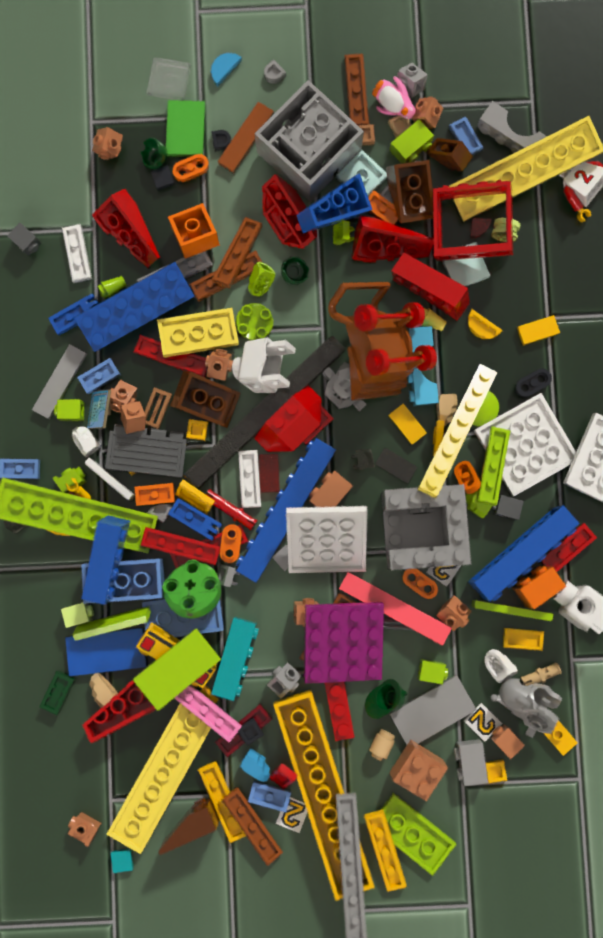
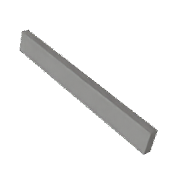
[336,793,367,938]

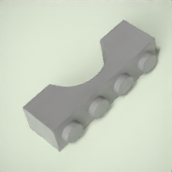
[477,101,547,153]

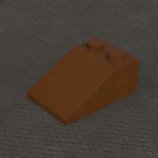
[386,160,433,223]
[170,371,241,428]
[158,797,220,855]

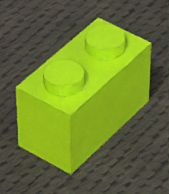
[389,119,434,164]

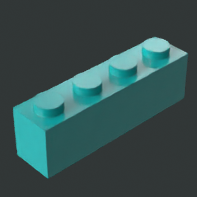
[211,617,259,701]

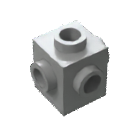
[396,63,428,98]
[267,662,302,698]

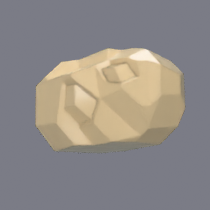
[436,394,458,426]
[89,673,118,708]

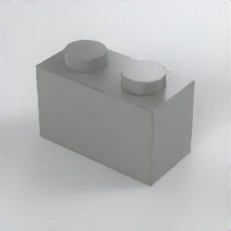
[454,739,488,786]

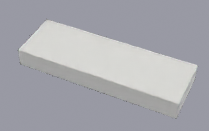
[62,224,92,283]
[238,450,261,509]
[85,458,135,501]

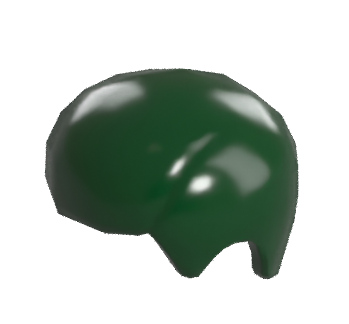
[140,137,167,169]
[281,257,309,285]

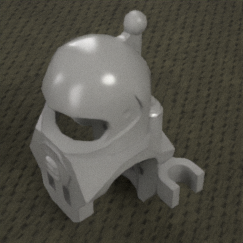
[322,362,366,412]
[491,678,562,738]

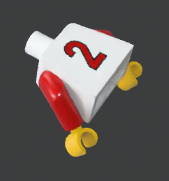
[559,161,603,222]

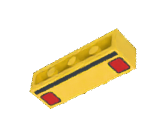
[136,622,217,688]

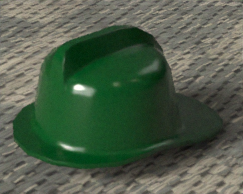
[365,679,407,719]

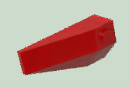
[92,189,160,268]
[352,215,434,263]

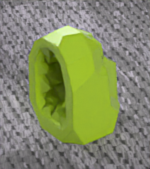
[248,262,276,296]
[465,490,493,519]

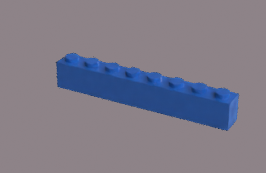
[236,438,336,583]

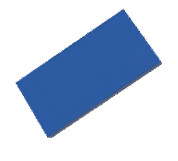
[65,628,147,676]

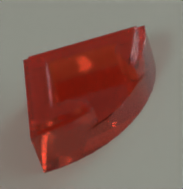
[470,218,491,238]

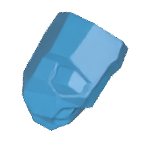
[239,748,270,782]

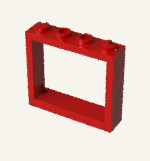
[433,180,513,261]

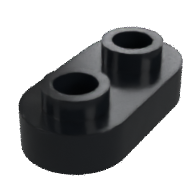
[515,369,552,398]

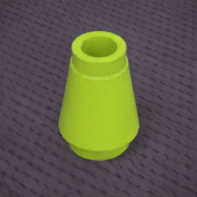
[97,276,127,300]

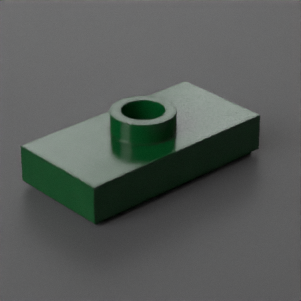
[39,671,75,716]

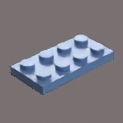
[142,599,224,637]

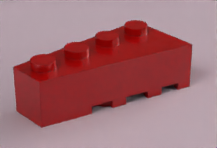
[391,253,470,321]
[82,681,157,743]

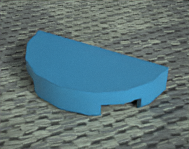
[211,53,242,87]

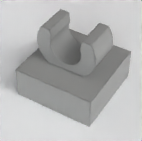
[218,564,240,587]

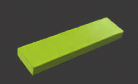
[477,426,510,506]
[472,600,553,621]
[72,606,151,641]

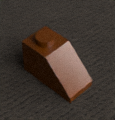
[426,138,473,172]

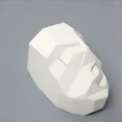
[72,427,102,457]
[485,649,518,683]

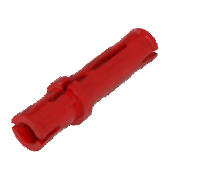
[206,489,258,530]

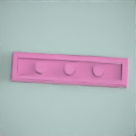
[175,684,242,742]

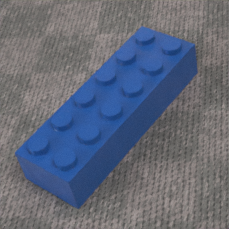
[74,262,194,352]
[468,505,579,601]

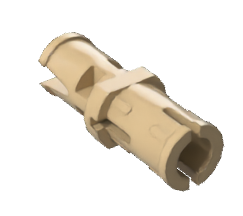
[520,662,562,686]

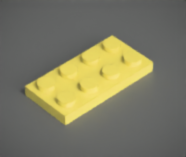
[157,308,239,358]

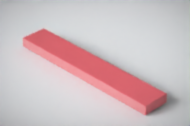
[339,572,452,646]

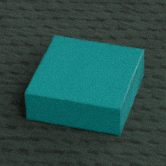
[111,848,134,873]

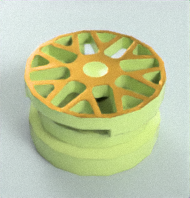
[491,218,521,242]

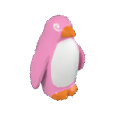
[372,77,416,119]

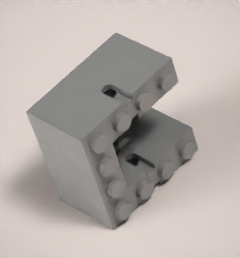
[255,80,364,202]
[381,484,471,570]

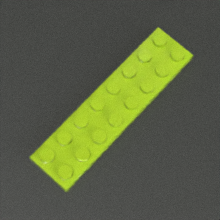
[0,478,158,553]

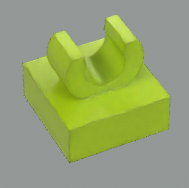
[333,220,354,245]

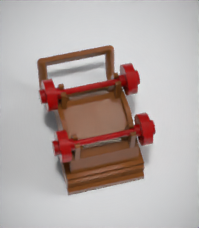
[328,282,437,401]

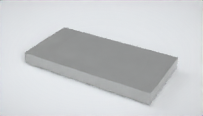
[389,675,477,745]

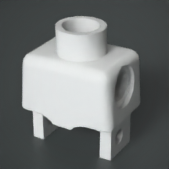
[232,338,296,393]
[553,580,603,634]

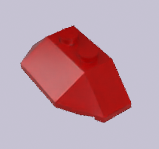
[262,174,317,249]
[254,385,322,452]

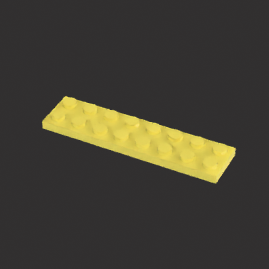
[450,116,603,222]
[107,703,211,854]

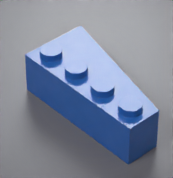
[296,173,372,233]
[82,515,130,605]

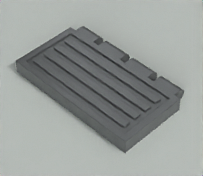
[105,424,187,478]

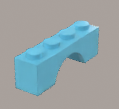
[407,326,439,406]

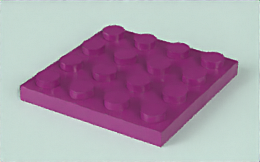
[304,602,384,684]

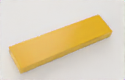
[198,760,246,843]
[364,809,407,892]

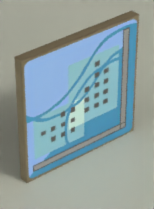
[87,389,111,429]

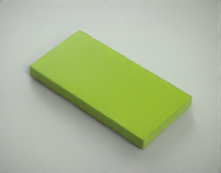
[133,628,221,711]
[380,792,456,876]

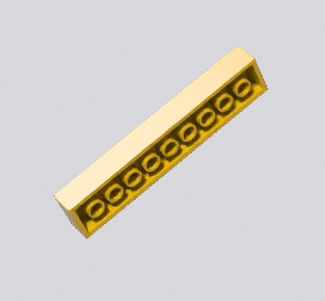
[273,689,374,900]

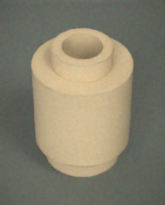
[369,729,395,761]

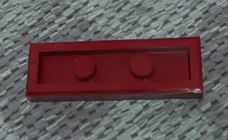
[215,703,273,758]

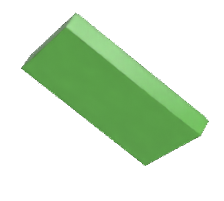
[166,100,206,157]

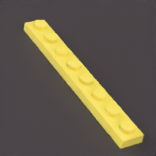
[418,364,497,499]

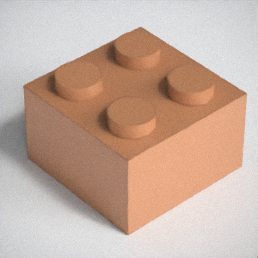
[309,471,353,507]
[390,740,448,801]

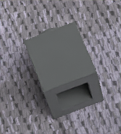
[7,222,41,256]
[491,495,524,520]

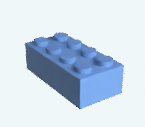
[81,559,164,604]

